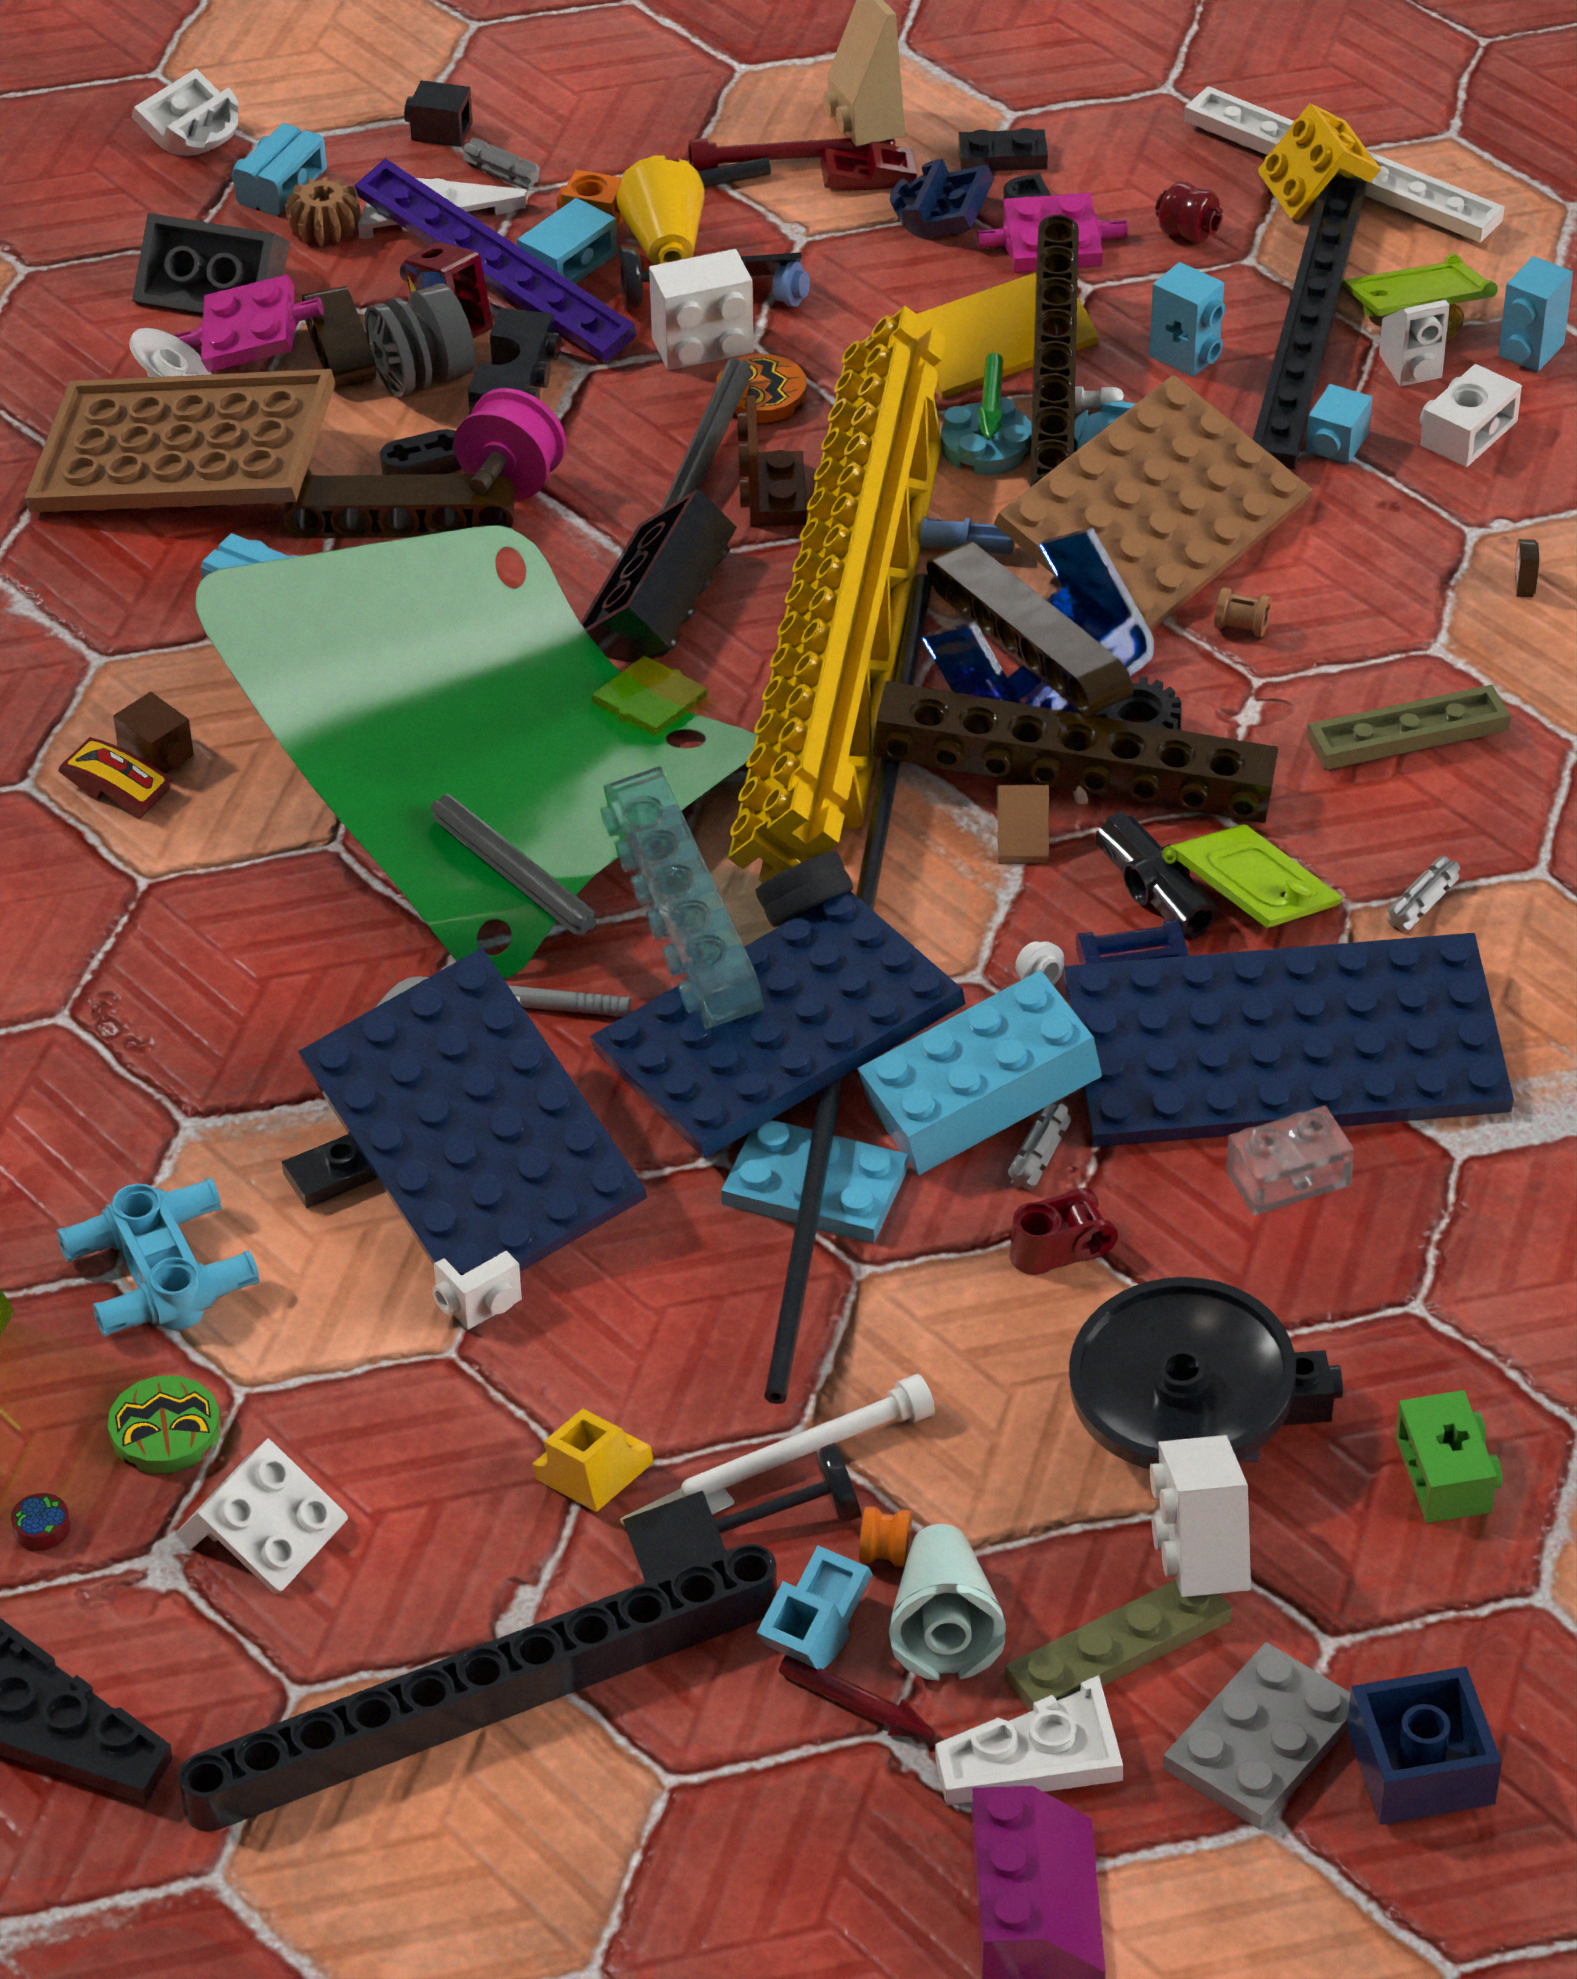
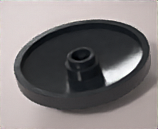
[1069,1277,1296,1469]

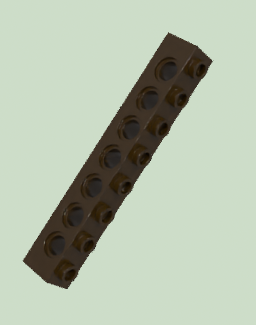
[873,681,1278,823]

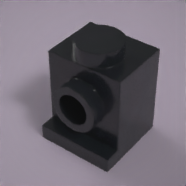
[1282,1350,1343,1426]

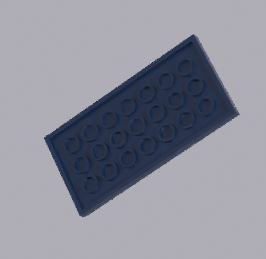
[1063,933,1514,1147]

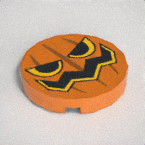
[717,354,806,423]

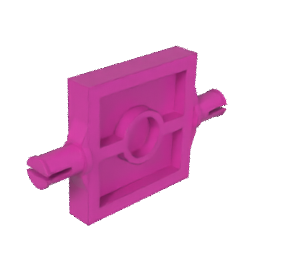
[977,193,1128,272]
[174,274,324,372]

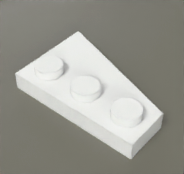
[935,1675,1123,1805]

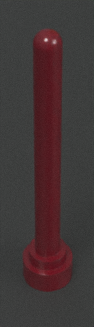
[688,138,896,171]

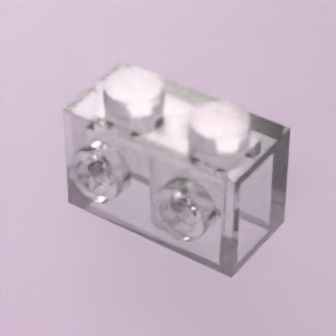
[1226,1105,1354,1216]

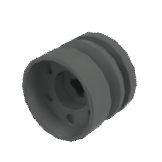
[365,283,475,397]

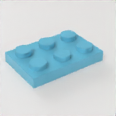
[721,1120,909,1243]

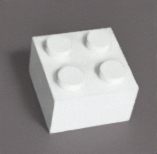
[649,249,754,371]
[1150,1435,1251,1597]

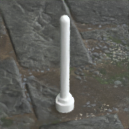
[681,1374,935,1497]

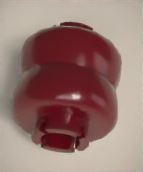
[1155,182,1223,243]

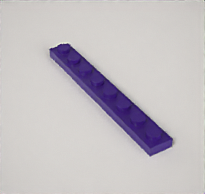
[354,158,637,363]

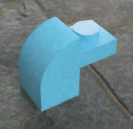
[756,1545,873,1669]

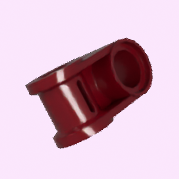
[1009,1188,1118,1275]

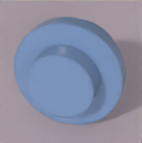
[773,262,810,307]

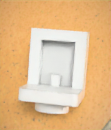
[432,1251,522,1330]

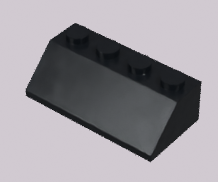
[580,488,737,664]

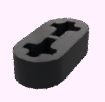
[380,429,462,475]

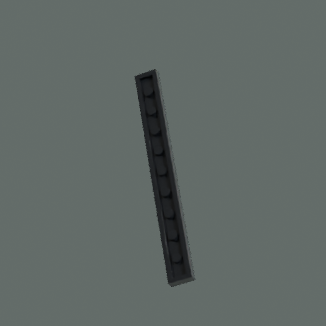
[1253,177,1367,470]

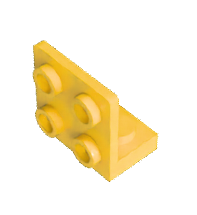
[1258,103,1381,221]

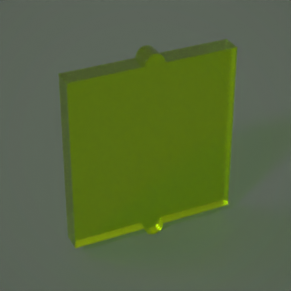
[592,656,708,736]

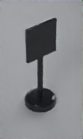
[619,246,801,309]
[622,1443,862,1582]

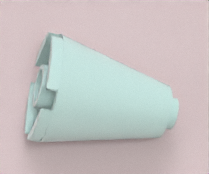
[889,1524,1006,1681]

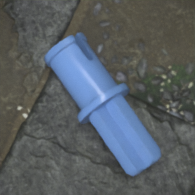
[920,517,1015,554]

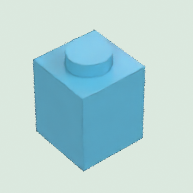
[1306,384,1373,464]

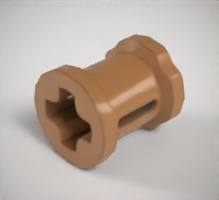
[1214,587,1271,638]

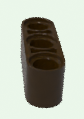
[302,286,376,387]

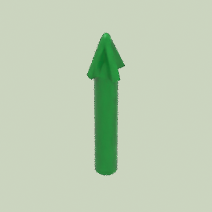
[977,353,1003,440]

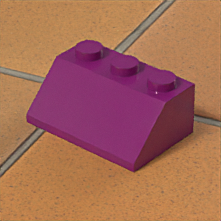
[971,1786,1106,1979]

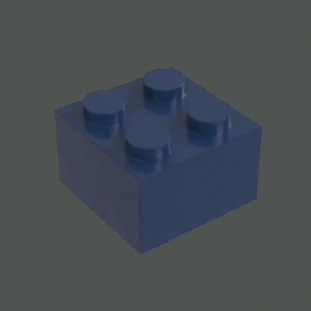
[1346,1666,1502,1825]

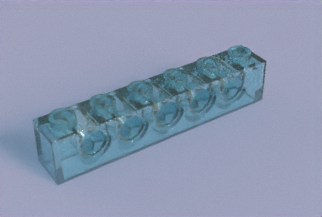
[600,766,764,1030]

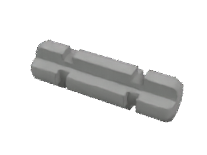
[463,138,540,188]
[1387,856,1460,931]
[1008,1103,1071,1190]

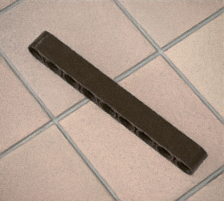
[1029,215,1079,488]

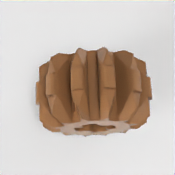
[285,176,361,247]

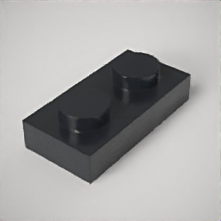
[958,128,1048,171]

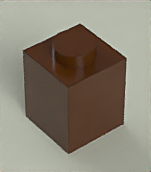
[113,692,194,774]

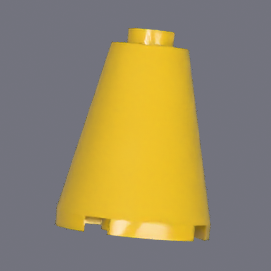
[616,155,705,265]

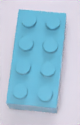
[858,970,1102,1176]

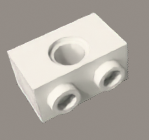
[1419,364,1522,467]

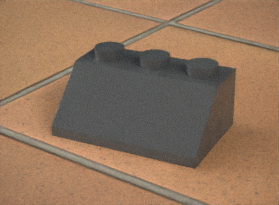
[132,213,290,313]

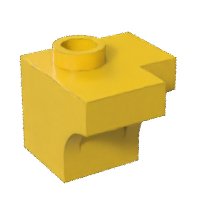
[532,1408,654,1512]

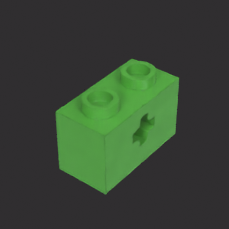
[1395,1390,1503,1523]

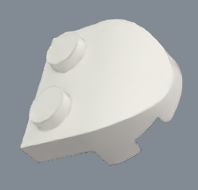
[131,69,239,156]

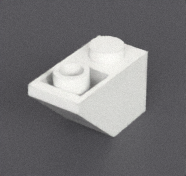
[1379,300,1450,387]

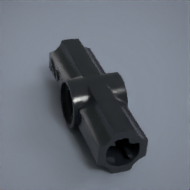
[1096,811,1218,939]

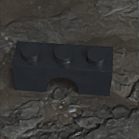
[468,308,561,415]

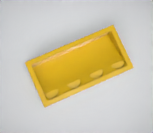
[914,273,1099,399]

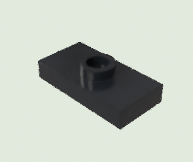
[282,1134,377,1208]

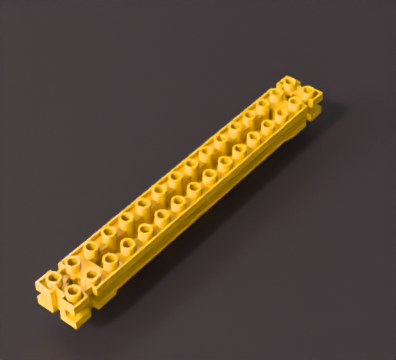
[728,306,946,883]

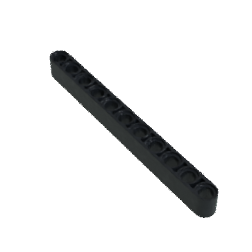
[178,1544,777,1832]

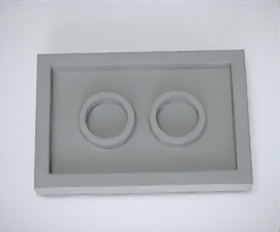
[1163,1642,1350,1830]

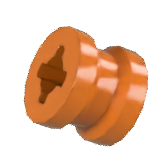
[859,1506,912,1568]

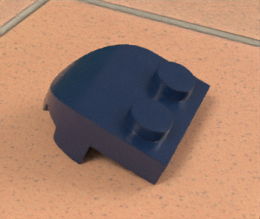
[890,158,994,238]

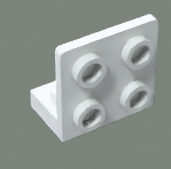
[175,1438,348,1594]

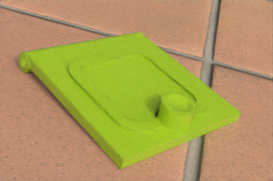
[1343,253,1498,317]
[1162,824,1343,928]

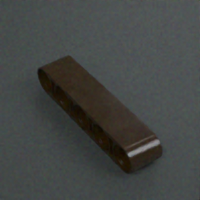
[283,474,515,539]

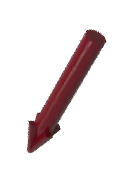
[779,1655,935,1738]

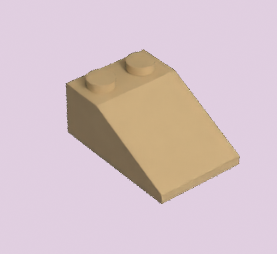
[823,0,905,146]

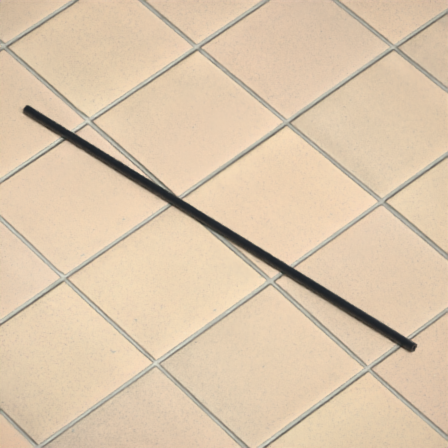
[764,573,932,1404]

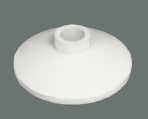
[129,328,211,378]

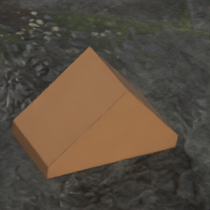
[996,785,1049,864]

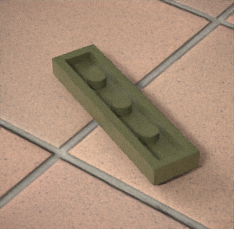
[1307,685,1511,770]
[1004,1580,1232,1712]

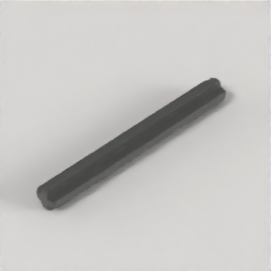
[659,358,751,512]
[430,794,596,936]

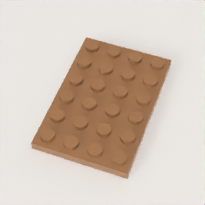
[24,369,335,513]
[994,374,1313,644]

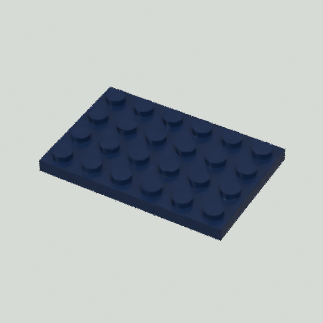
[590,890,966,1159]
[298,948,647,1276]

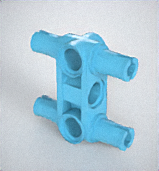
[56,1177,260,1338]

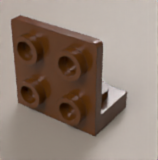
[738,396,807,526]

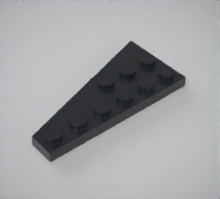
[0,1618,173,1804]

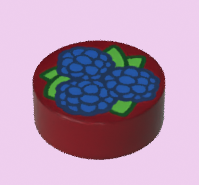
[11,1493,70,1550]

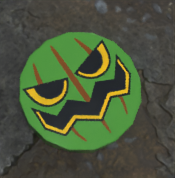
[107,1376,221,1473]

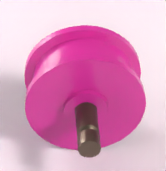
[454,388,566,500]

